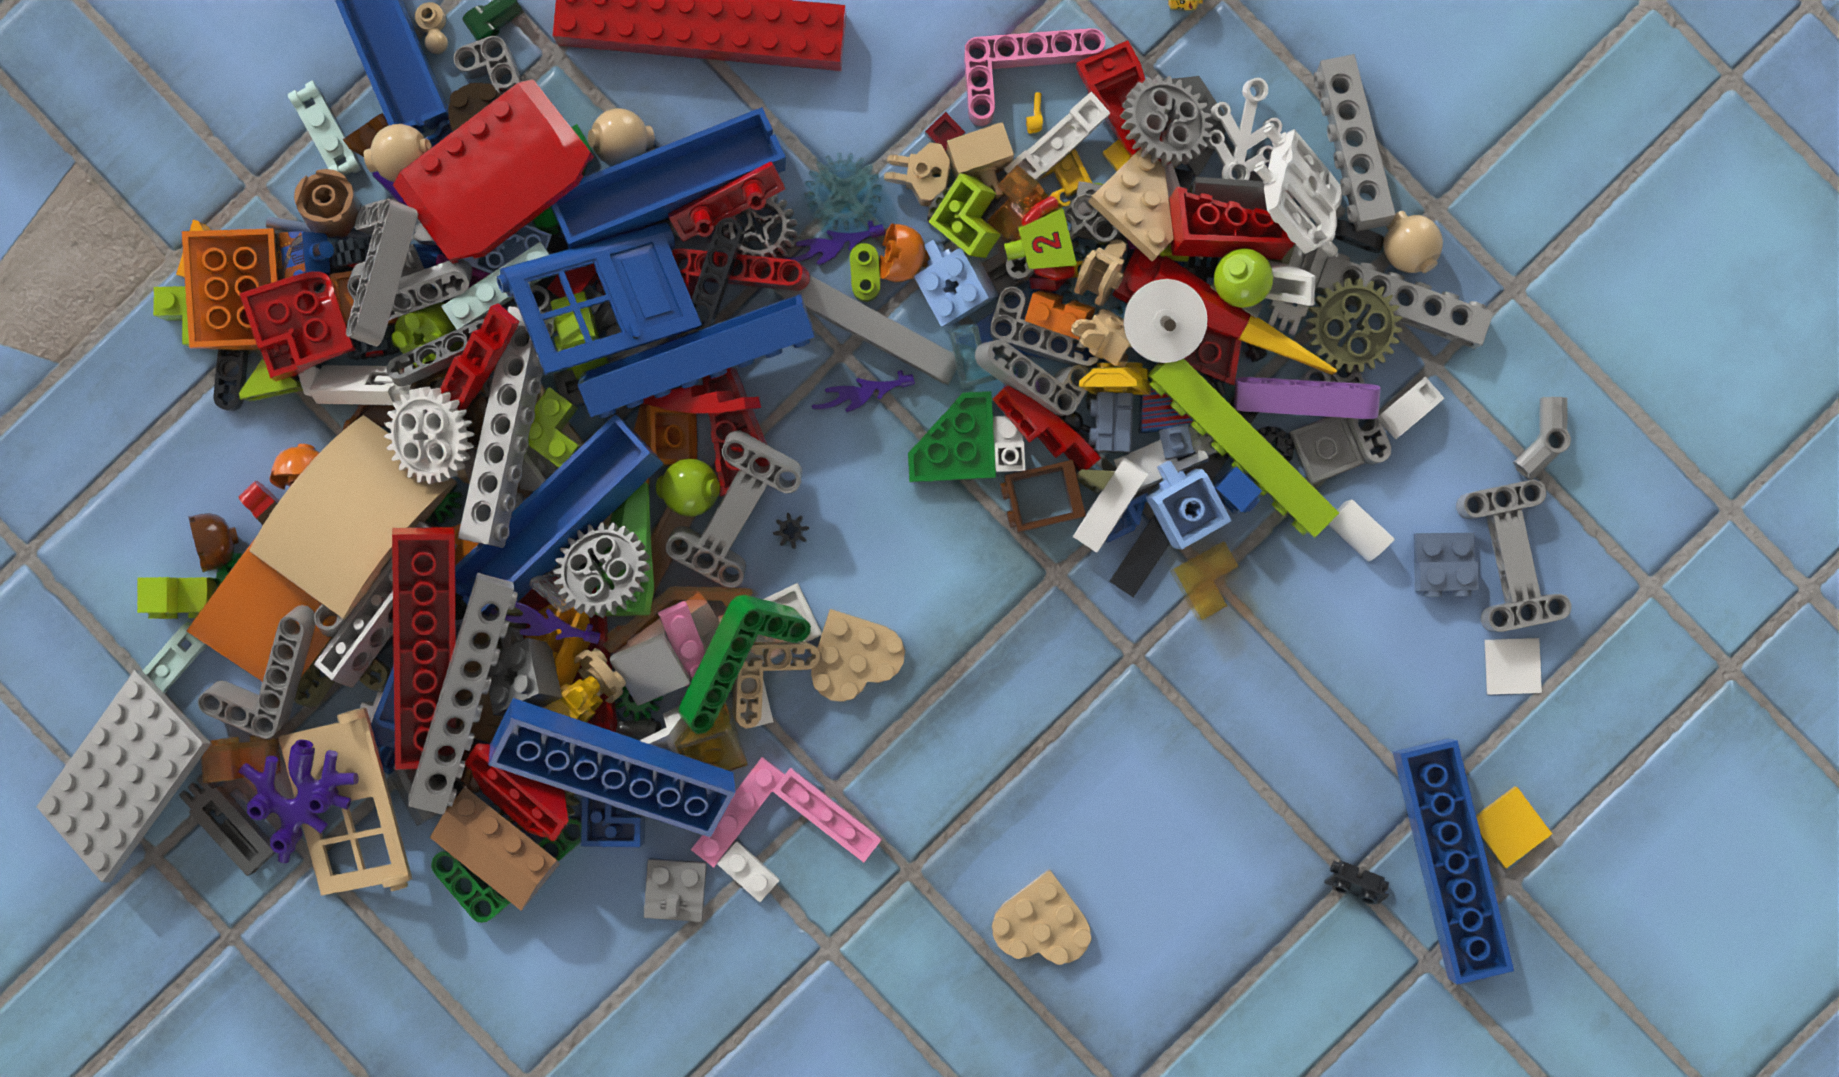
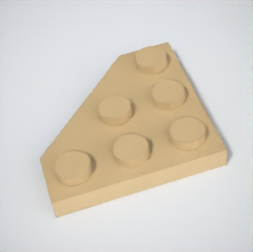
[1088,148,1174,262]

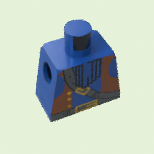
[275,231,334,280]

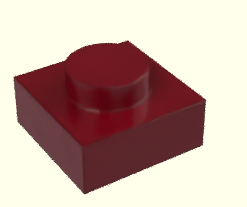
[925,112,965,153]
[1029,273,1068,292]

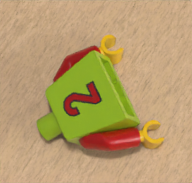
[1004,189,1083,281]

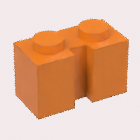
[1025,289,1095,340]

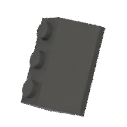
[1189,177,1267,211]

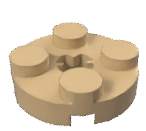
[574,648,626,703]

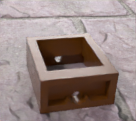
[1000,460,1086,533]

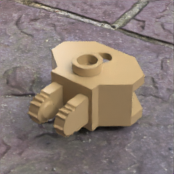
[884,142,951,207]
[1074,239,1127,306]
[1071,309,1133,367]

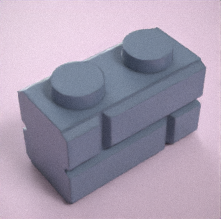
[1089,392,1133,454]

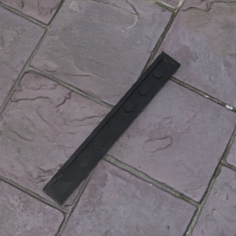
[1109,397,1259,598]

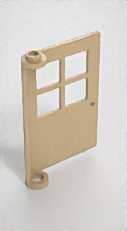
[278,707,412,896]

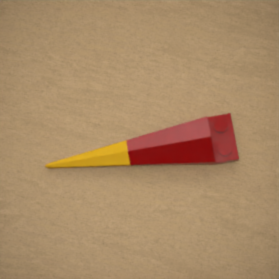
[1112,249,1337,375]

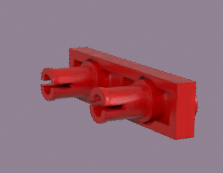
[668,161,786,242]

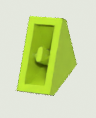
[239,359,303,402]

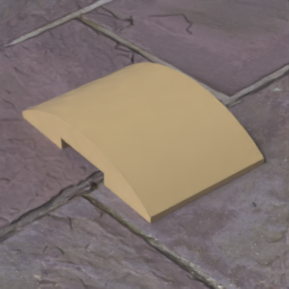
[249,415,457,620]

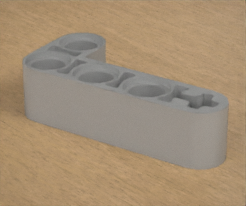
[453,36,522,95]
[1006,193,1118,282]
[347,259,473,320]
[990,287,1099,369]
[975,340,1090,416]
[1300,361,1392,465]

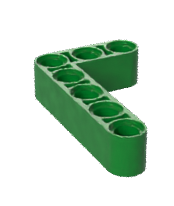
[678,595,811,734]
[431,817,582,923]

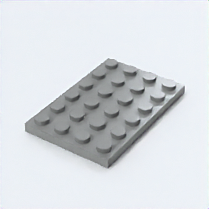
[36,670,211,882]

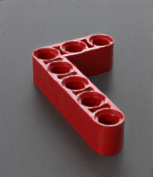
[672,248,810,336]

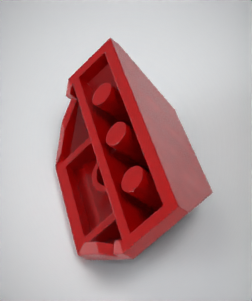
[465,743,569,841]

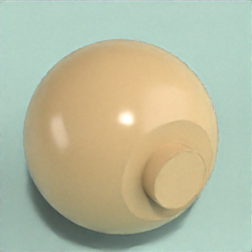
[588,108,655,166]
[364,124,432,182]
[1383,211,1443,273]

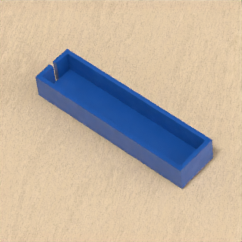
[335,0,449,134]
[550,107,786,249]
[577,294,815,418]
[455,414,664,616]

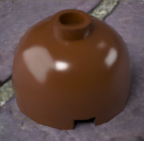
[188,513,239,573]

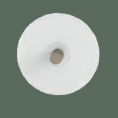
[1124,279,1207,363]

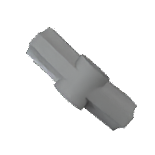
[1513,397,1571,480]

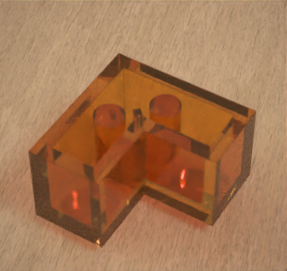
[987,165,1048,243]
[201,735,281,783]

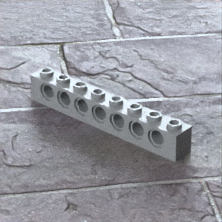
[458,306,555,548]
[408,573,518,815]

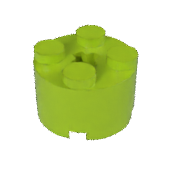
[392,302,463,367]

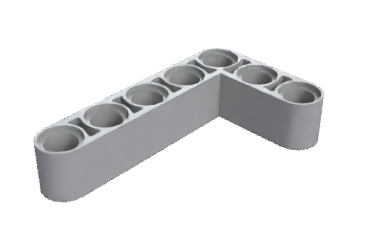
[346,198,418,347]
[198,605,316,739]

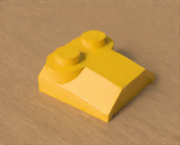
[1079,362,1151,395]

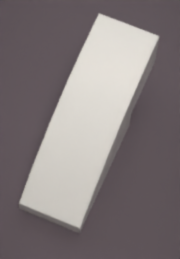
[1266,260,1315,306]
[1073,458,1149,552]

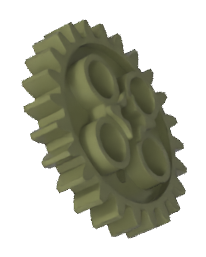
[1306,278,1403,373]

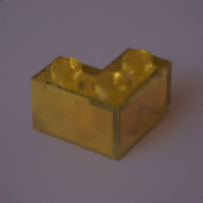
[1169,541,1239,620]

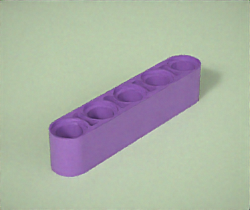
[1233,377,1381,419]

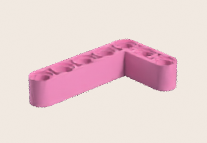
[964,28,1105,126]

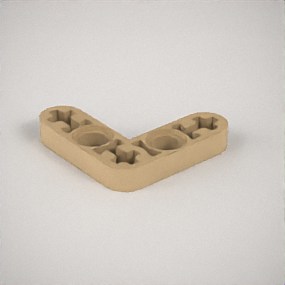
[732,642,820,728]

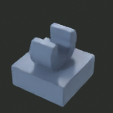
[1159,424,1194,460]

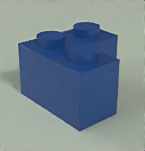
[581,796,645,847]

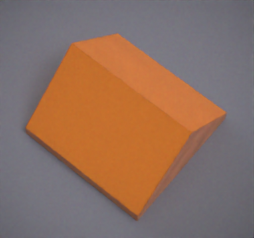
[647,405,697,467]

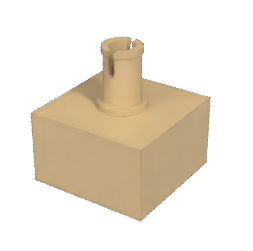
[947,122,1014,199]

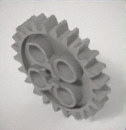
[1120,75,1213,167]
[553,522,651,618]

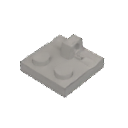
[644,858,707,922]

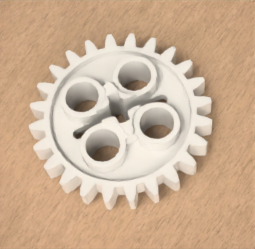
[384,387,474,484]

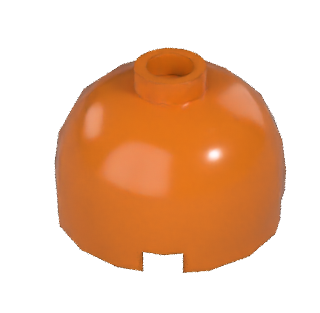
[879,223,929,282]
[269,444,320,490]

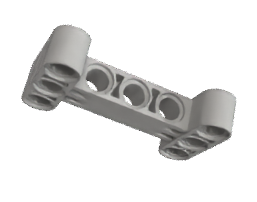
[666,431,802,588]
[1456,480,1571,632]

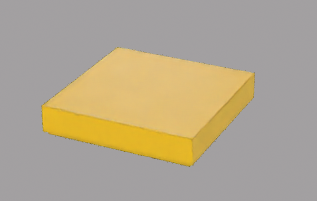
[1476,786,1552,869]

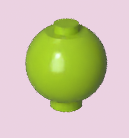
[1214,248,1273,308]
[656,459,720,517]

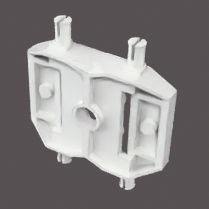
[1254,123,1346,257]

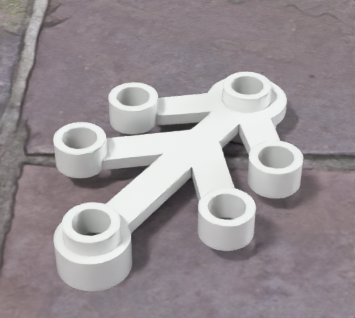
[1206,78,1282,180]

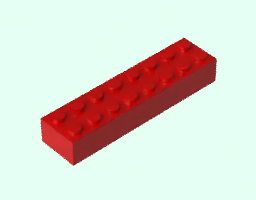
[392,527,456,770]

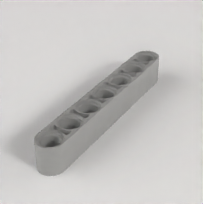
[775,269,962,385]

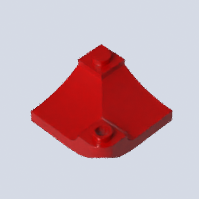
[239,271,355,382]

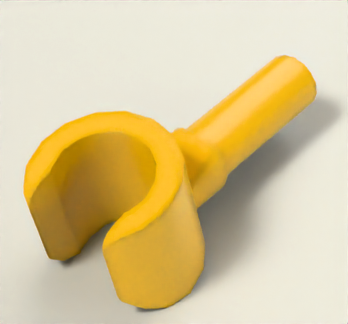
[1026,92,1043,134]

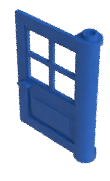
[496,222,702,375]

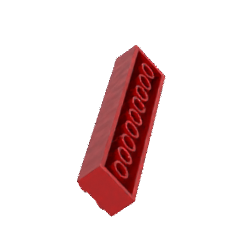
[552,0,847,71]

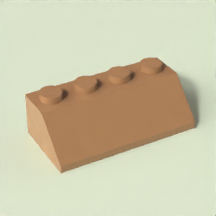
[430,787,560,911]

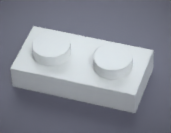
[717,841,780,902]

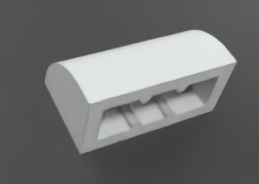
[1328,500,1395,562]

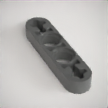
[386,319,484,386]

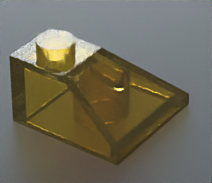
[675,704,748,771]

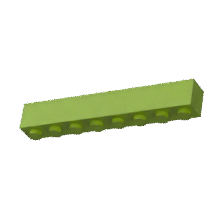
[1148,358,1339,538]

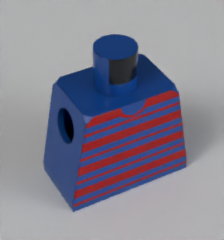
[1138,367,1193,434]

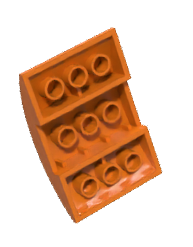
[186,539,337,682]

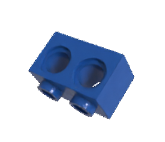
[1214,467,1262,514]

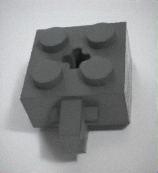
[487,627,562,717]

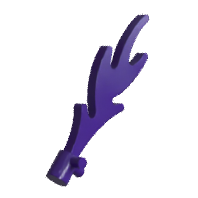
[785,221,886,265]
[811,370,915,413]
[491,602,601,644]

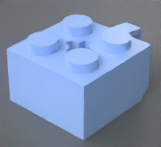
[914,239,999,327]
[1146,461,1232,550]

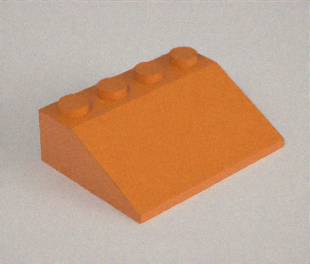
[182,228,279,350]

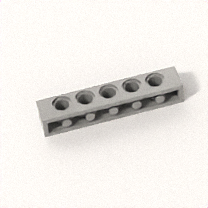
[1314,54,1396,232]
[1315,253,1494,349]
[314,521,458,688]

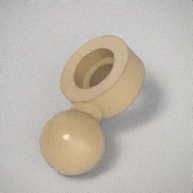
[415,2,448,54]

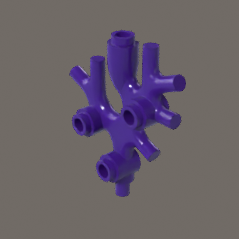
[238,740,359,863]

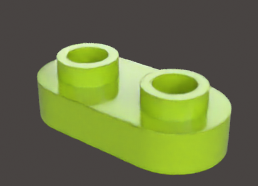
[850,243,880,302]

